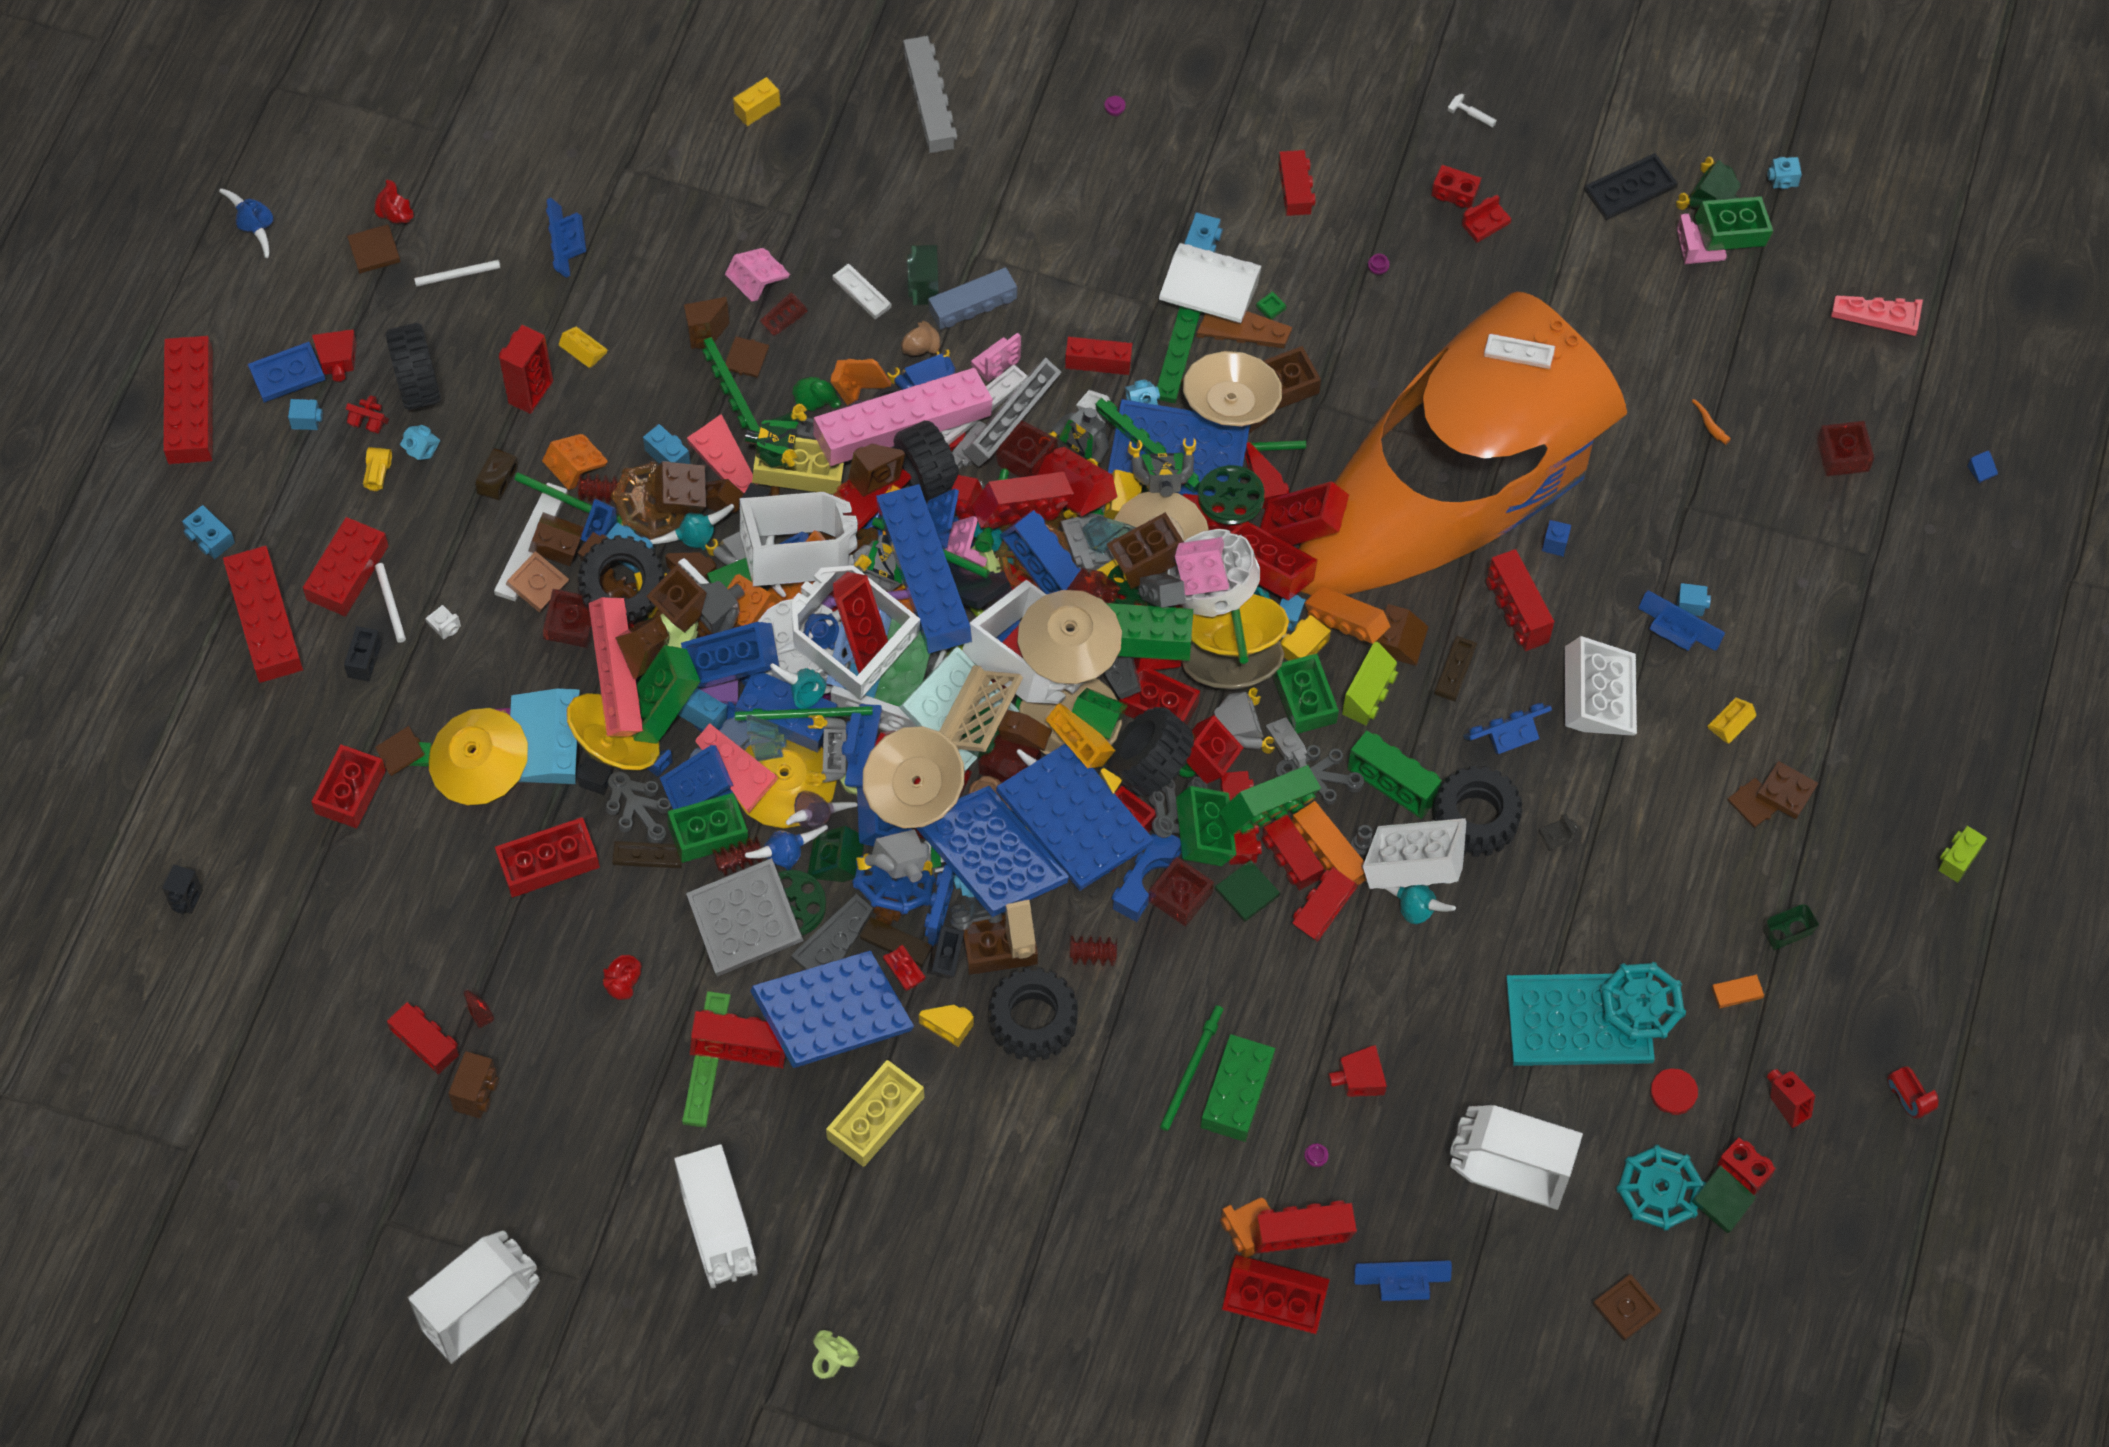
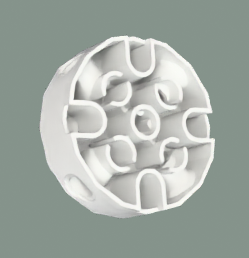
[1168,529,1260,617]
[758,599,845,684]

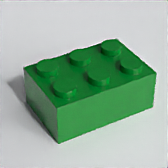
[1695,197,1773,251]
[1273,653,1339,734]
[1176,786,1236,866]
[667,793,748,863]

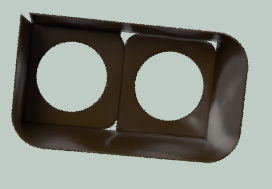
[475,448,518,501]

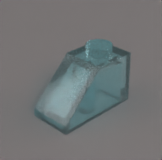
[1082,516,1136,554]
[746,715,787,761]

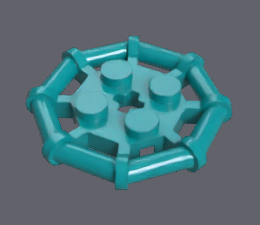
[1600,961,1686,1041]
[1616,1145,1705,1231]

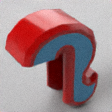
[1888,1066,1939,1119]

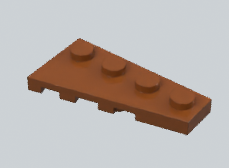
[1197,311,1292,348]

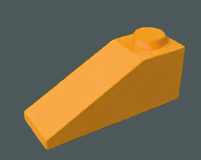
[1045,703,1115,769]

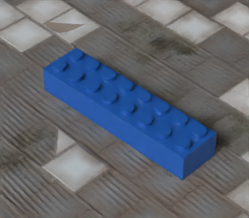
[876,484,972,654]

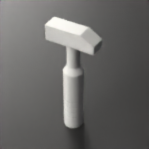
[1448,94,1496,127]

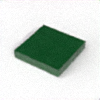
[1215,860,1280,922]
[1691,1165,1756,1233]

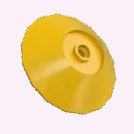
[1191,594,1289,657]
[566,693,660,770]
[429,708,528,805]
[736,735,837,829]

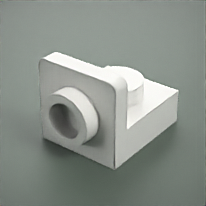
[1076,390,1110,423]
[425,605,461,640]

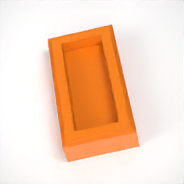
[1712,975,1764,1009]

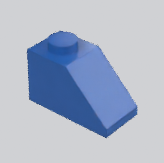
[580,499,617,542]

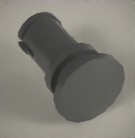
[1351,825,1373,855]

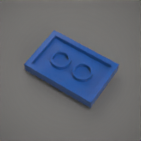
[248,342,325,402]
[660,745,734,810]
[925,865,954,946]

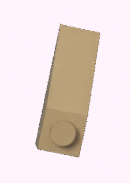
[1006,899,1035,958]

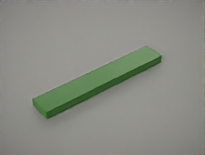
[682,991,731,1128]

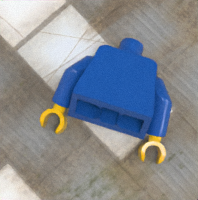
[887,350,955,390]

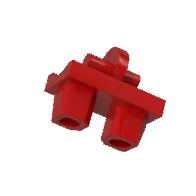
[345,395,389,434]
[883,945,925,991]

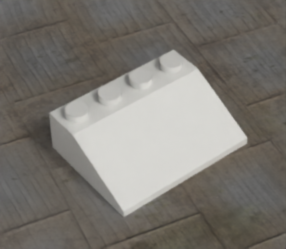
[1159,243,1261,323]
[1565,636,1637,735]
[1363,818,1466,889]

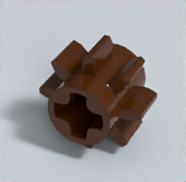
[873,897,901,925]

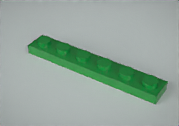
[1157,306,1201,404]
[702,337,760,448]
[1095,398,1200,494]

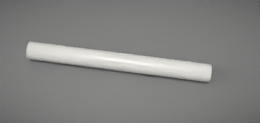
[414,260,500,287]
[375,563,406,643]

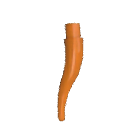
[1692,399,1731,445]

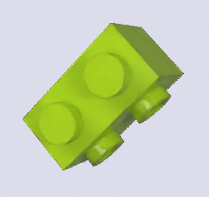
[1938,826,1987,883]

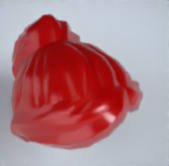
[375,180,414,223]
[603,955,642,1000]

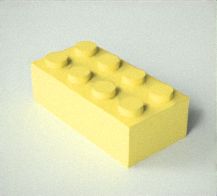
[752,437,844,494]
[826,1060,924,1167]

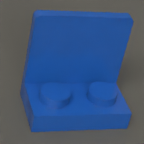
[927,488,959,549]

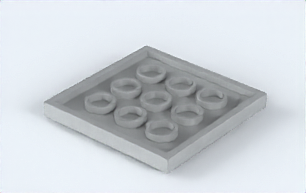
[686,858,804,977]

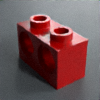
[1431,165,1482,208]
[1717,1138,1776,1195]

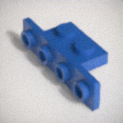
[546,198,586,278]
[1639,590,1725,651]
[1463,703,1552,754]
[842,704,882,788]
[1354,1261,1452,1301]

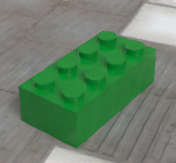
[1106,603,1193,661]
[874,618,930,707]
[632,645,701,744]
[1347,730,1442,819]
[1219,765,1321,835]
[1201,1034,1275,1142]

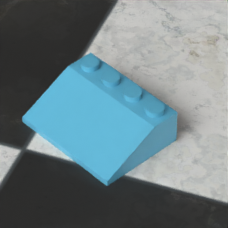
[510,689,580,784]

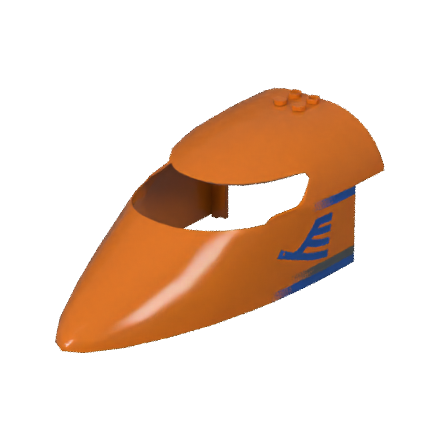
[1299,292,1627,595]

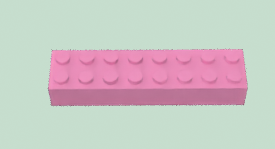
[813,368,993,466]

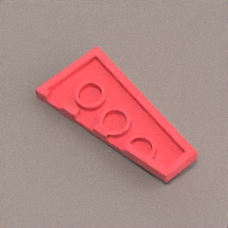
[1831,296,1923,336]
[687,414,758,493]
[695,723,778,813]

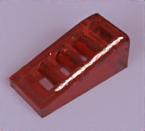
[760,292,808,336]
[463,989,495,1028]

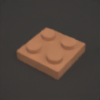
[506,551,569,613]

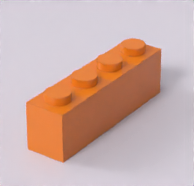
[1304,586,1391,644]
[1292,801,1367,885]

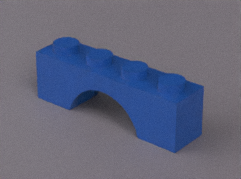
[1112,834,1182,922]

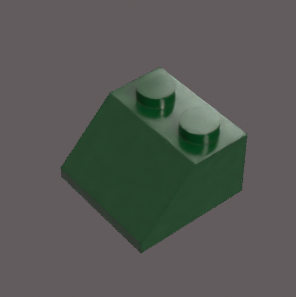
[808,826,864,882]

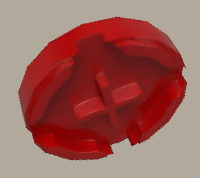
[1650,1068,1698,1115]

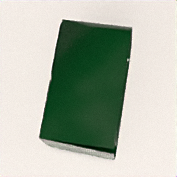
[1763,904,1819,950]

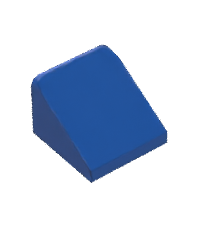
[1967,451,1998,483]
[647,749,673,777]

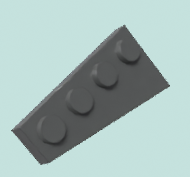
[1104,656,1142,699]
[791,894,873,970]

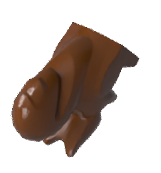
[600,568,637,599]

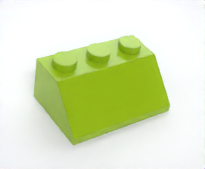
[1342,642,1398,726]

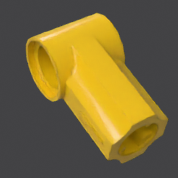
[363,447,392,491]

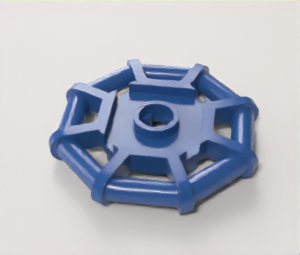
[852,856,936,914]

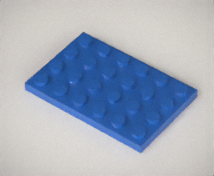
[1108,399,1250,497]
[996,743,1154,891]
[916,786,1069,917]
[750,950,914,1068]

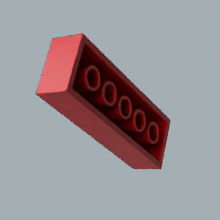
[164,336,213,464]
[223,546,303,683]

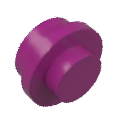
[1105,96,1125,116]
[1368,254,1389,274]
[1304,1144,1328,1167]

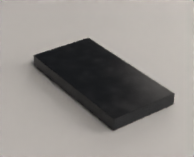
[1584,153,1678,221]
[948,562,1010,609]

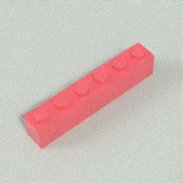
[589,597,643,736]

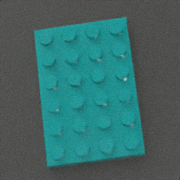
[1506,973,1655,1066]

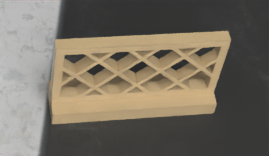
[939,665,1023,752]

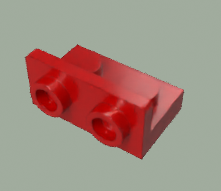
[1462,195,1511,243]

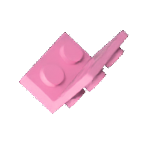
[1677,214,1727,264]
[725,248,790,302]
[971,333,1021,382]
[945,516,987,567]
[1175,537,1229,595]

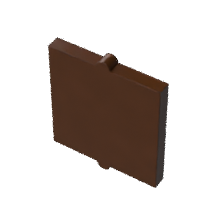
[725,336,770,378]
[375,726,425,776]
[1727,778,1778,828]

